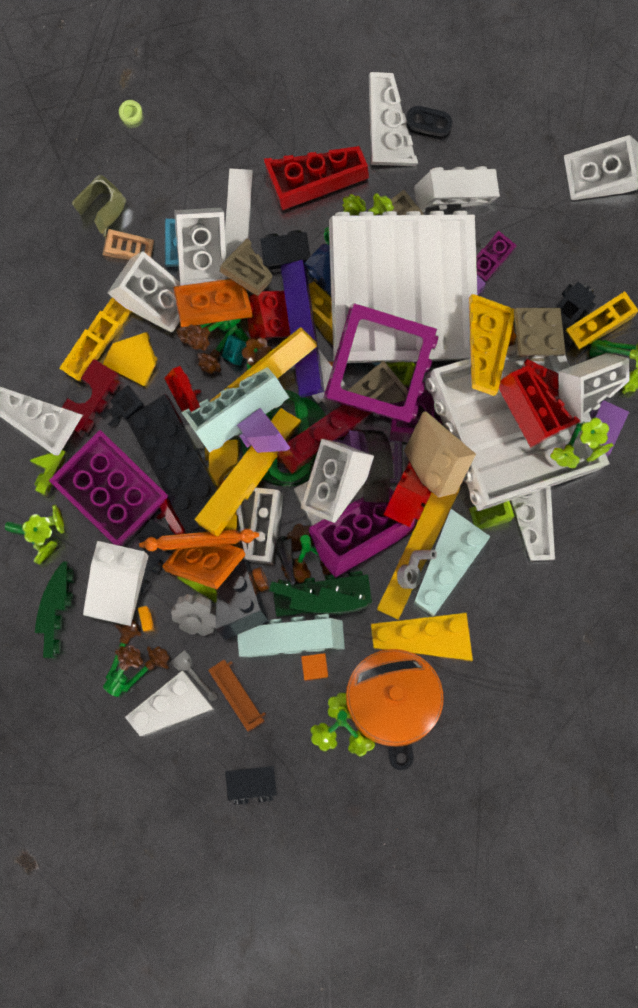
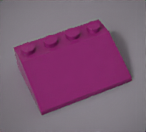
[49,430,168,547]

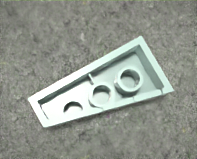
[181,367,289,453]
[414,509,490,617]
[237,614,345,658]

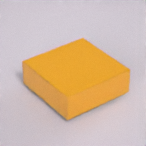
[138,606,155,633]

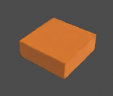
[301,653,328,681]

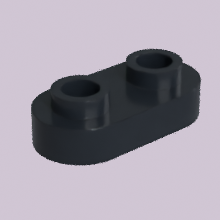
[406,106,452,136]
[387,744,414,770]

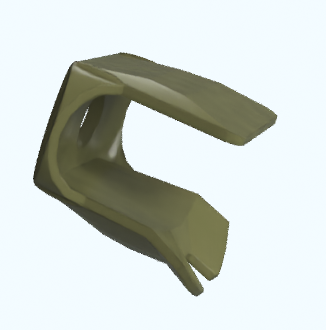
[72,174,126,237]

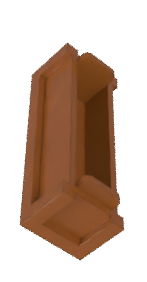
[208,659,266,732]

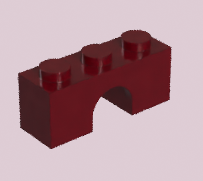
[61,359,120,437]

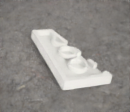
[369,72,418,166]
[0,387,82,456]
[511,487,555,561]

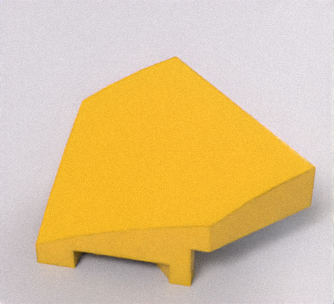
[103,332,157,386]

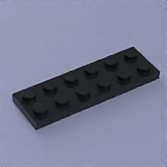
[126,394,218,534]

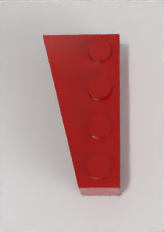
[264,146,369,210]

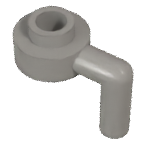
[397,550,437,589]

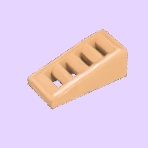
[102,229,154,260]

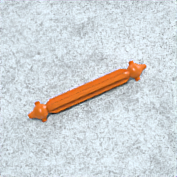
[139,529,259,551]

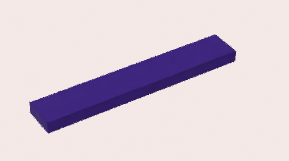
[281,259,325,398]

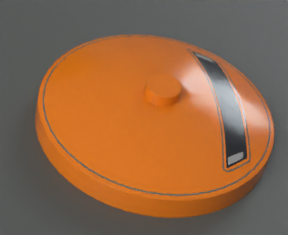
[346,649,443,746]

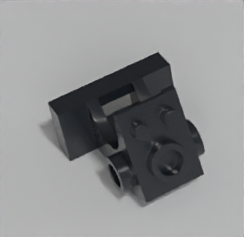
[540,281,596,345]

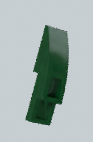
[35,561,74,659]
[269,579,368,615]

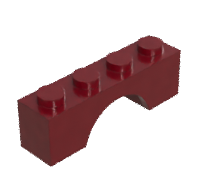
[277,404,370,474]

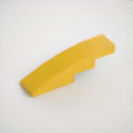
[59,298,132,382]

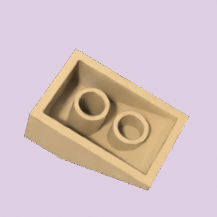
[404,411,476,497]

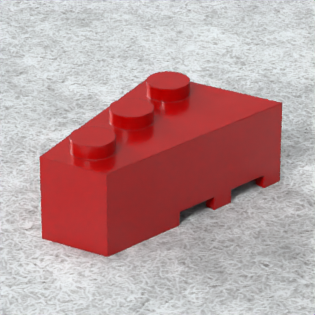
[499,365,580,448]
[384,461,432,527]

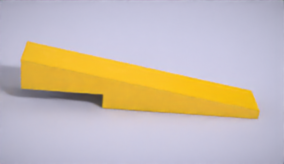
[195,408,301,537]
[377,487,461,620]

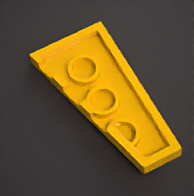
[469,294,514,396]
[371,613,473,661]

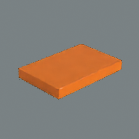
[173,279,252,327]
[162,545,246,589]

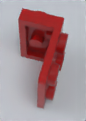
[247,291,291,341]

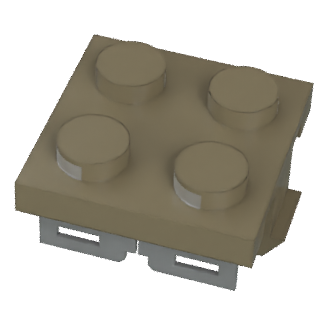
[513,308,566,361]

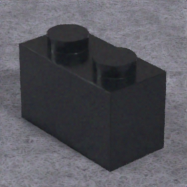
[260,230,310,271]
[225,766,278,805]

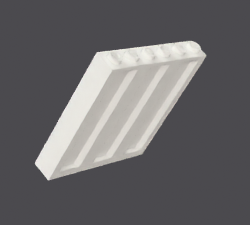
[329,211,477,363]
[425,345,610,511]

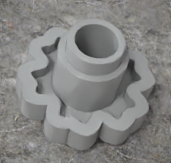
[171,592,216,636]

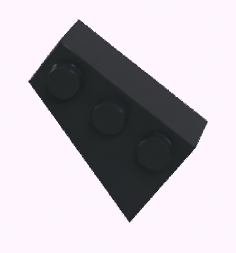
[215,556,269,640]

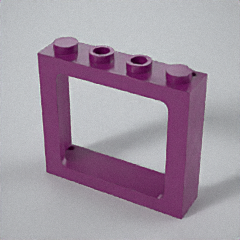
[323,303,439,423]

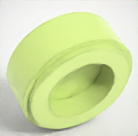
[119,100,143,125]

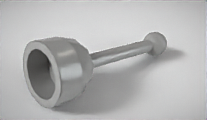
[170,650,217,701]

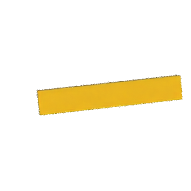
[210,327,317,402]

